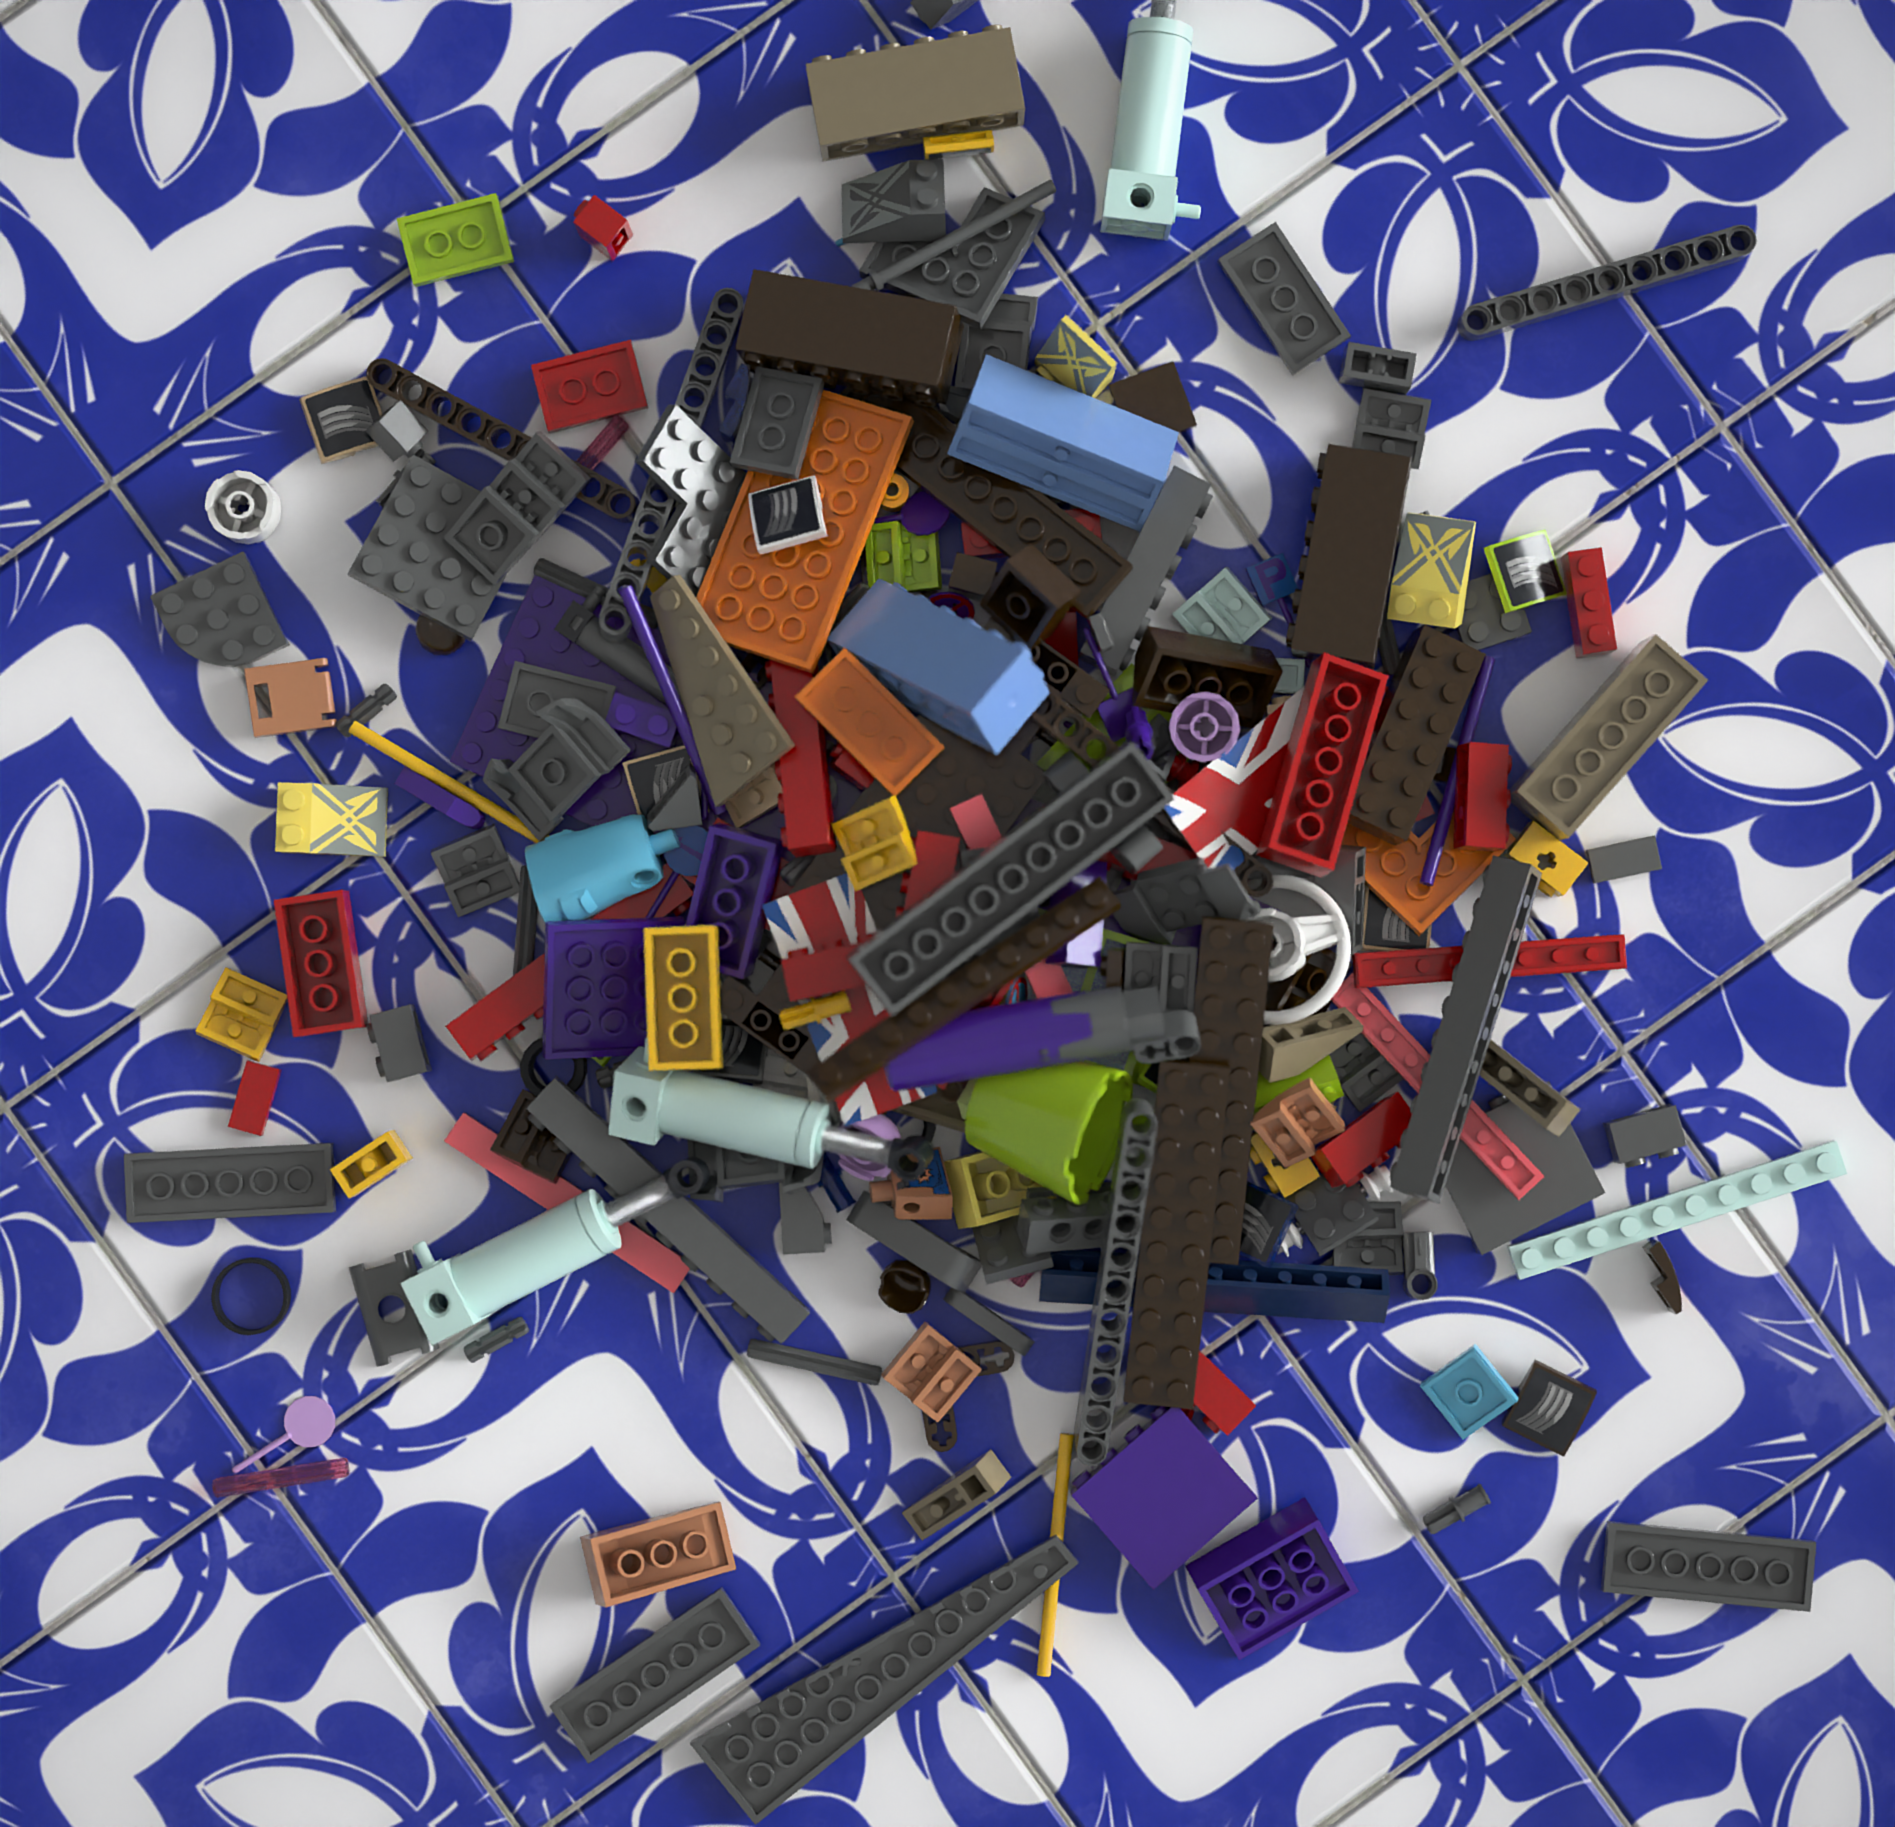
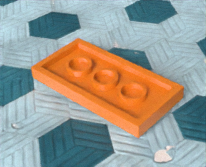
[795,648,944,797]

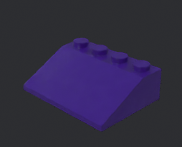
[1185,1497,1359,1660]

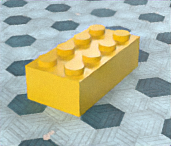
[644,926,723,1070]

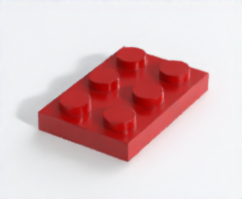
[531,340,648,433]

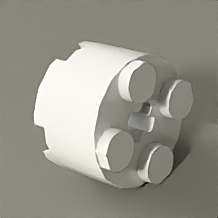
[205,470,282,544]

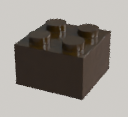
[979,544,1081,651]

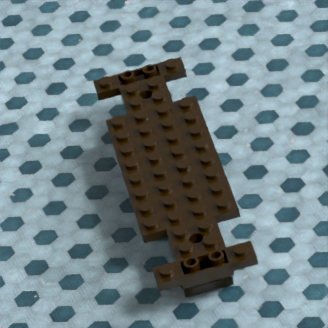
[720,617,1110,1075]

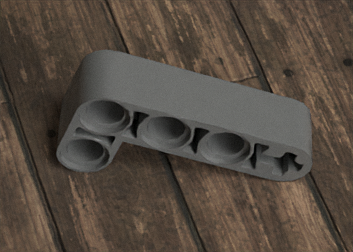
[1042,751,1163,875]
[846,1190,982,1292]

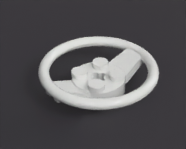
[1247,875,1351,1025]

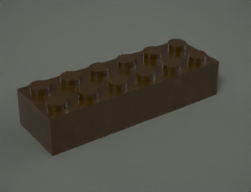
[1347,625,1486,846]

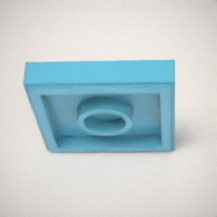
[1420,1344,1518,1440]

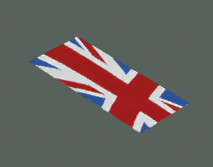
[1164,686,1305,870]
[762,873,937,1127]

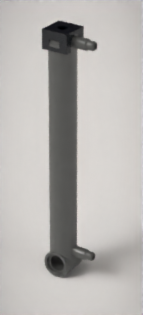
[554,585,838,802]

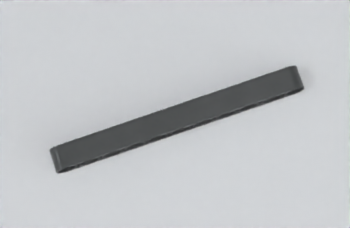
[599,288,743,643]
[1073,1098,1157,1466]

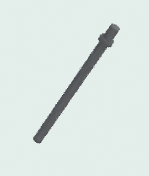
[851,180,1057,291]

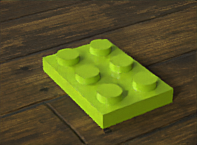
[396,193,515,287]

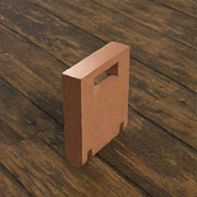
[244,658,337,738]

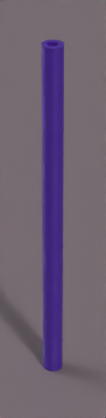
[618,585,727,815]
[1419,656,1495,886]

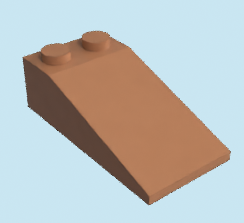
[580,1502,736,1607]

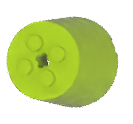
[965,1061,1133,1204]

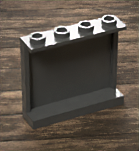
[1445,1081,1605,1255]

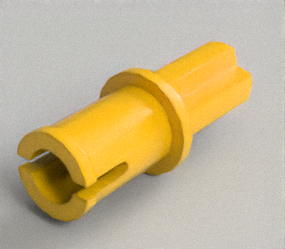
[779,990,851,1030]

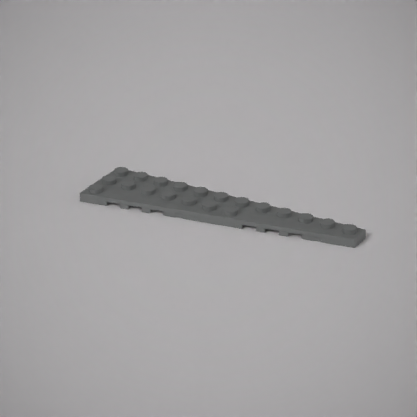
[690,1534,1078,1825]

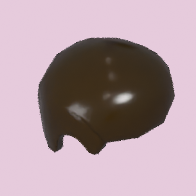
[416,615,466,655]
[878,1260,931,1314]

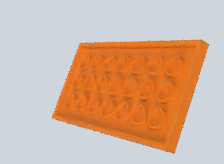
[696,390,914,674]

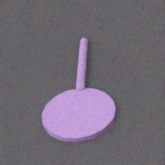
[232,1396,335,1473]

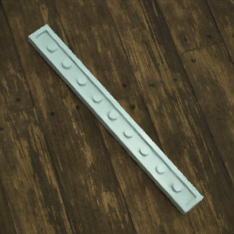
[1507,1140,1847,1280]

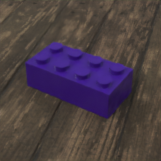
[685,823,784,979]

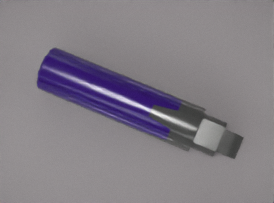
[885,986,1201,1092]

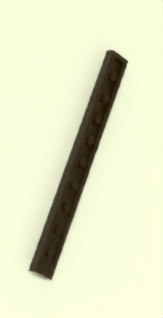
[806,877,1121,1104]

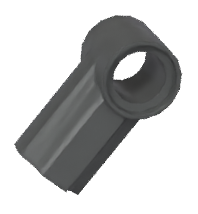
[1402,1232,1438,1300]

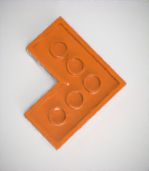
[1341,807,1516,936]

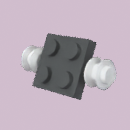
[1273,1165,1393,1257]

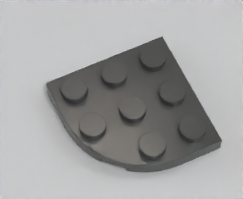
[150,551,289,667]

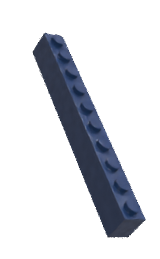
[1039,1250,1390,1323]

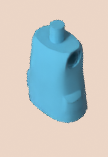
[525,815,680,922]

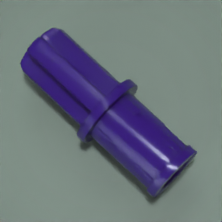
[1125,706,1154,760]

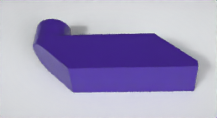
[394,766,485,830]

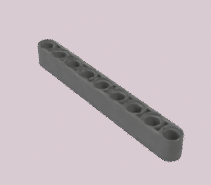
[1457,225,1757,341]

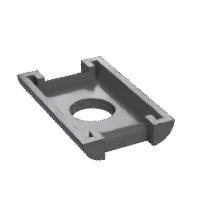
[348,1249,439,1367]

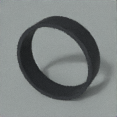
[211,1257,291,1335]

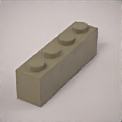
[1479,1039,1581,1137]

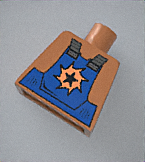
[869,1147,953,1219]

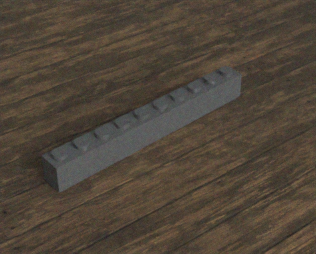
[1390,856,1542,1204]
[526,1075,810,1344]

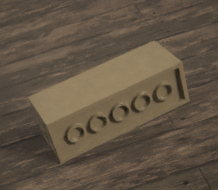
[805,25,1025,162]
[1509,634,1708,840]

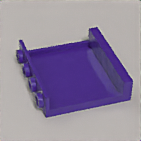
[1070,1406,1258,1590]

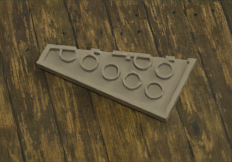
[650,575,795,807]

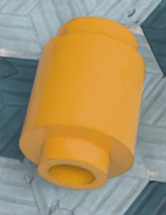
[880,473,910,512]

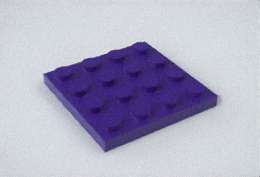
[542,917,685,1060]

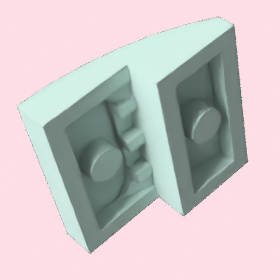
[1172,567,1272,644]

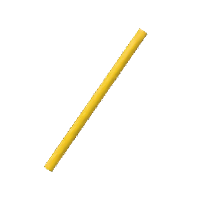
[348,721,550,843]
[1036,1433,1074,1677]

